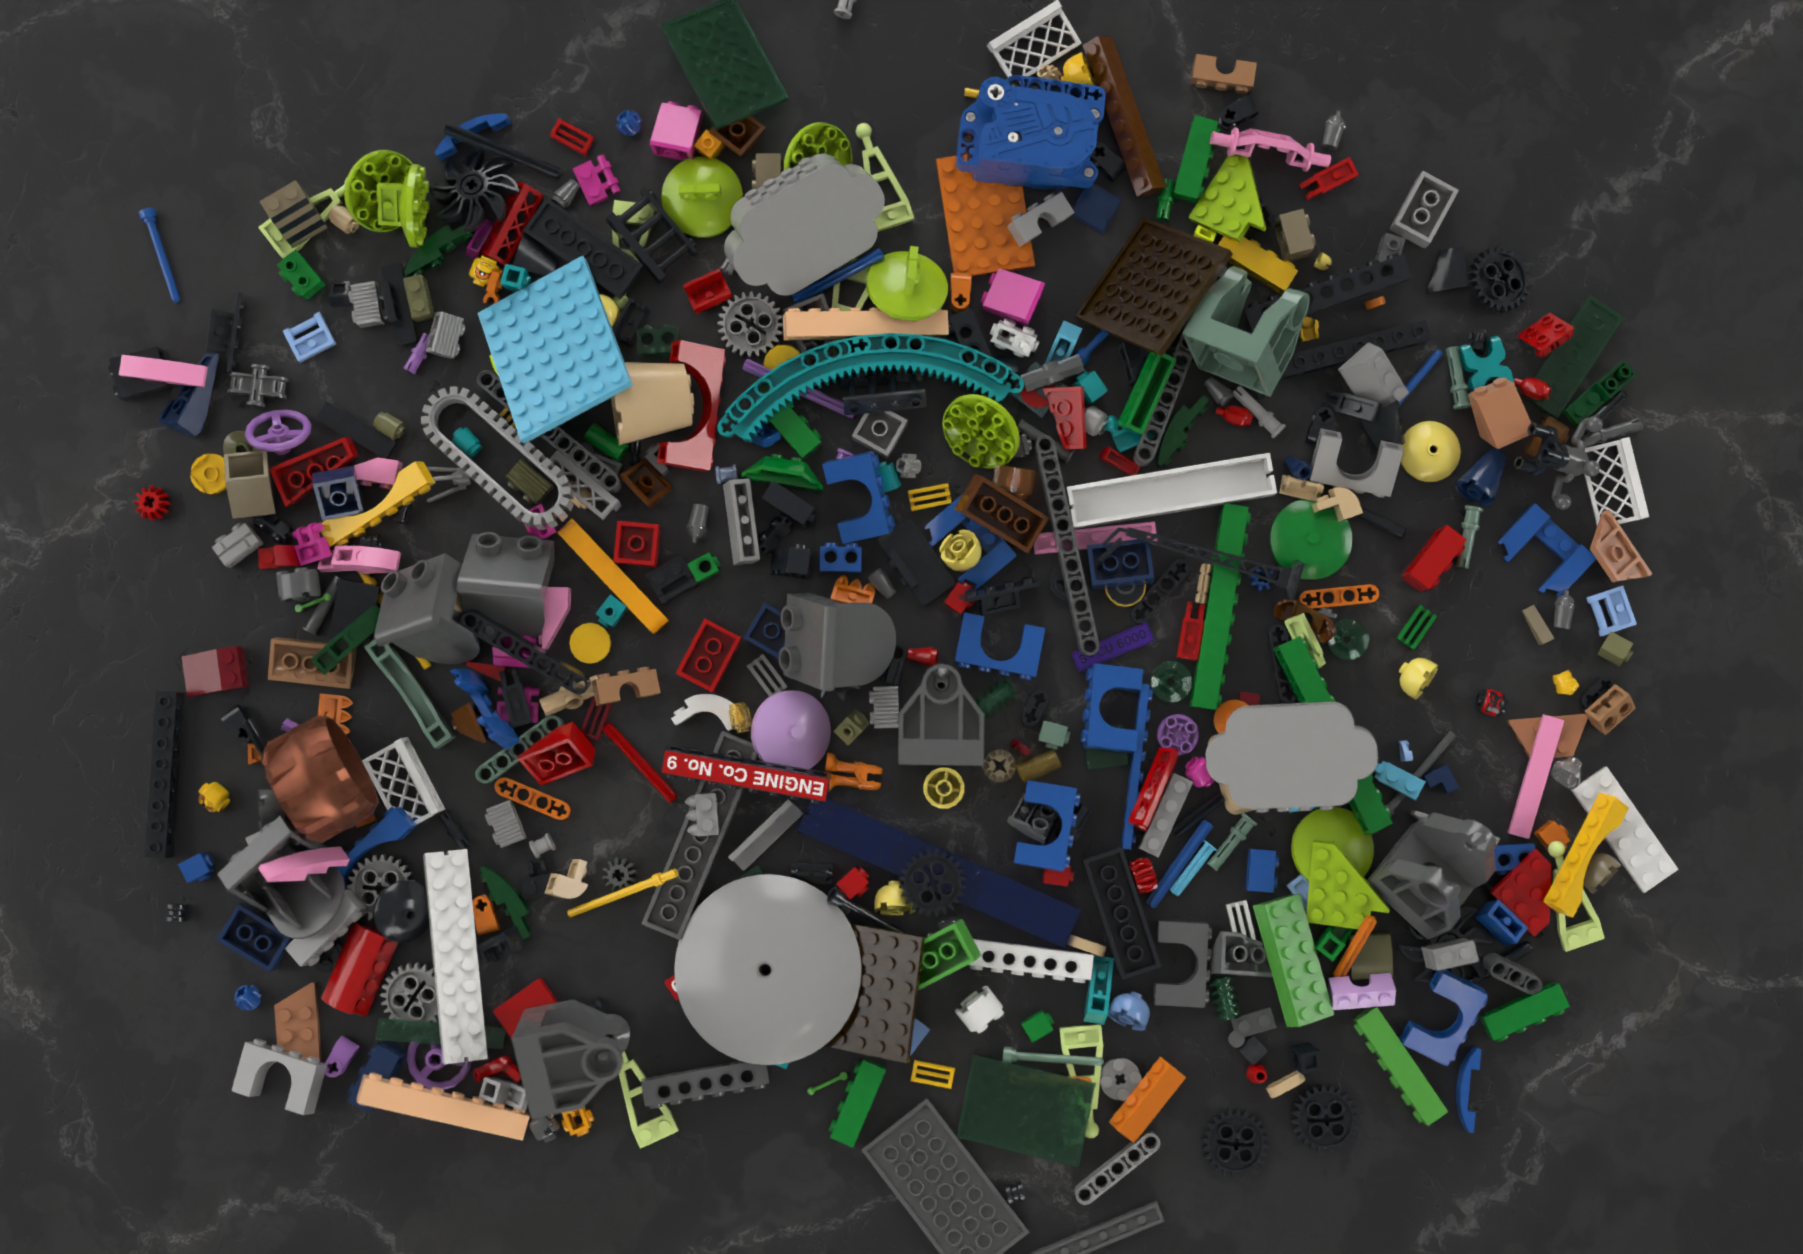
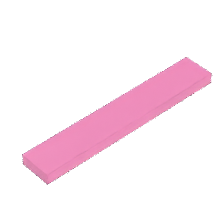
[1034,522,1157,555]
[1508,714,1565,839]

